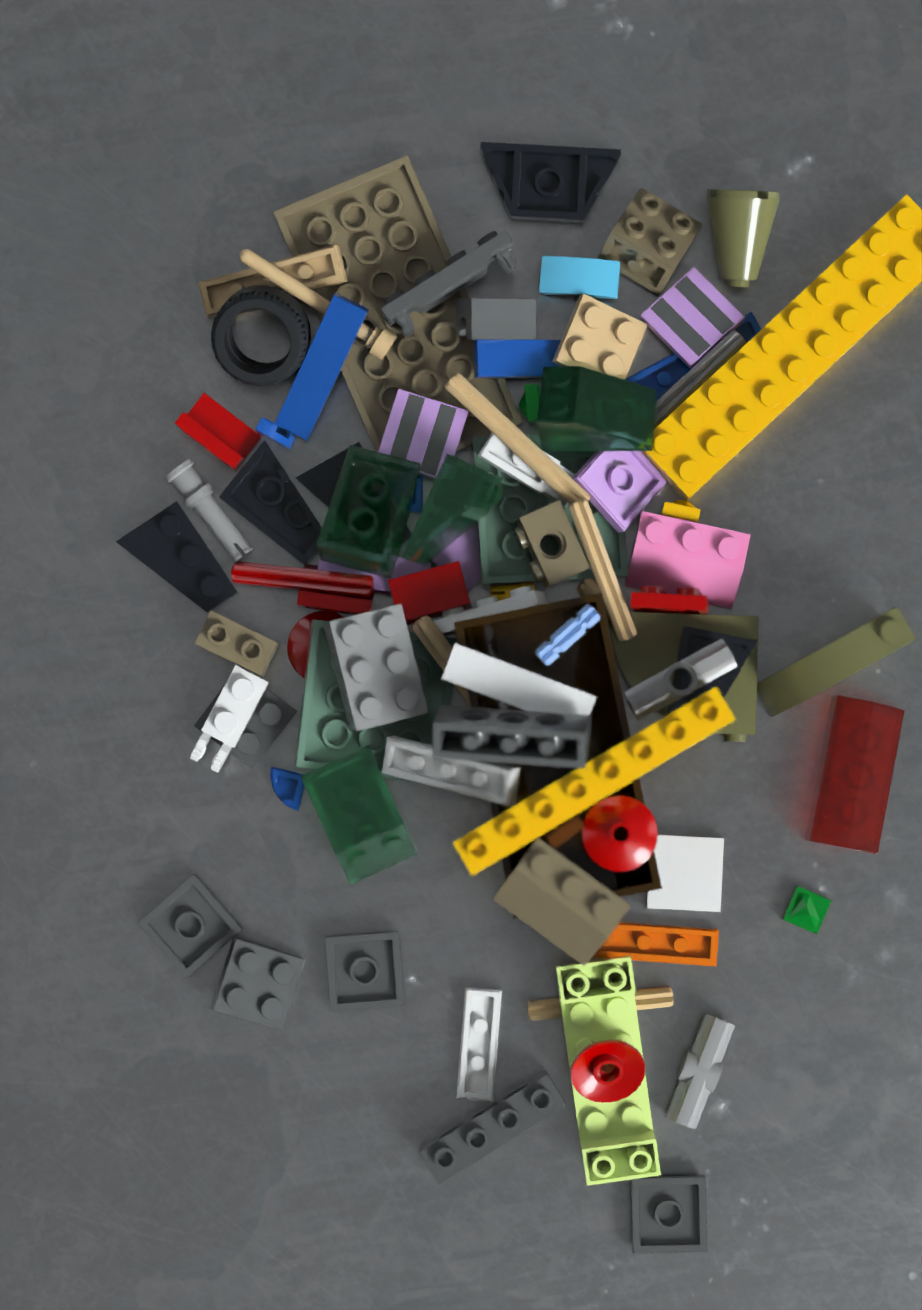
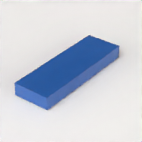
[473,339,582,378]

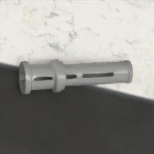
[164,458,254,563]

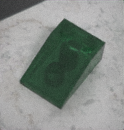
[536,366,657,452]
[316,445,421,579]
[402,454,504,565]
[301,745,418,885]

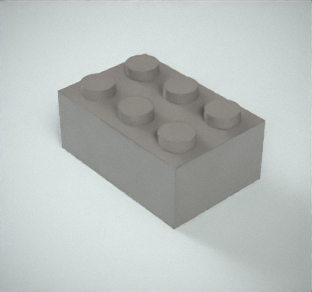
[323,604,428,731]

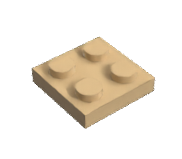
[552,294,648,392]

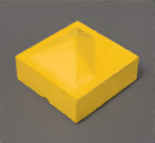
[660,500,701,523]

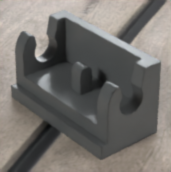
[454,298,536,340]

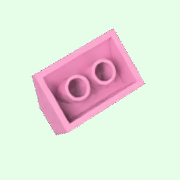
[624,511,751,609]

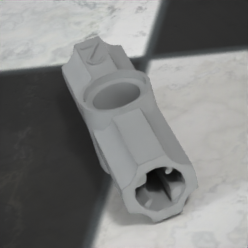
[623,638,738,721]
[665,1013,735,1130]

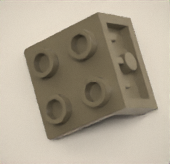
[597,188,702,296]

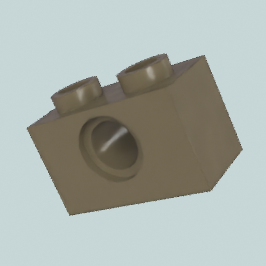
[513,500,590,589]
[194,610,280,677]

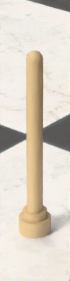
[239,249,397,361]

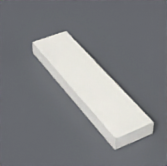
[441,643,596,715]
[382,736,520,806]

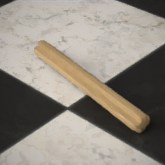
[445,373,590,504]

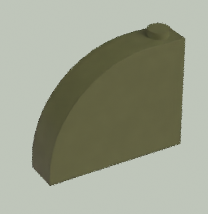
[757,606,916,717]
[608,612,759,742]

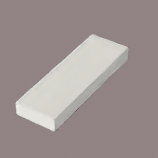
[456,987,502,1102]

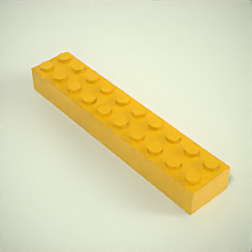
[637,194,922,501]

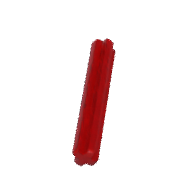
[231,561,374,597]

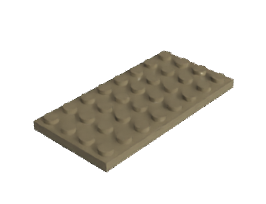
[273,155,523,481]

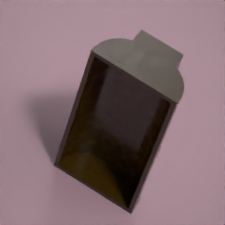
[454,593,662,918]

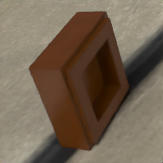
[546,815,585,849]

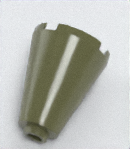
[706,189,780,287]

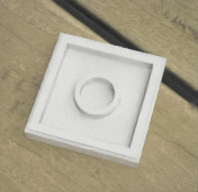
[646,835,724,912]

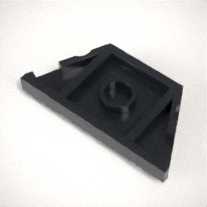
[480,142,621,223]

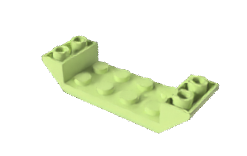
[556,955,661,1186]

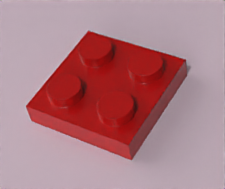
[630,586,709,615]

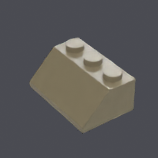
[492,838,631,966]

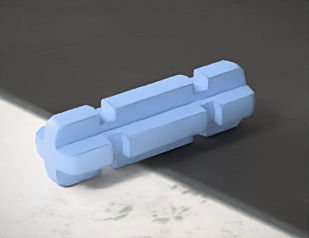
[535,604,600,665]

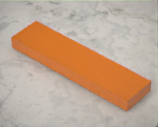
[569,922,719,966]

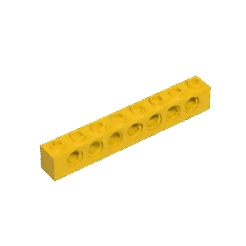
[453,687,736,876]

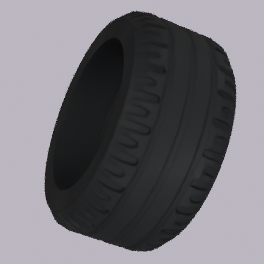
[211,285,311,386]

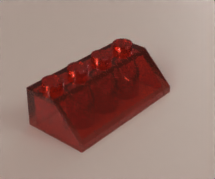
[805,695,905,854]

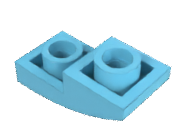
[539,256,620,299]

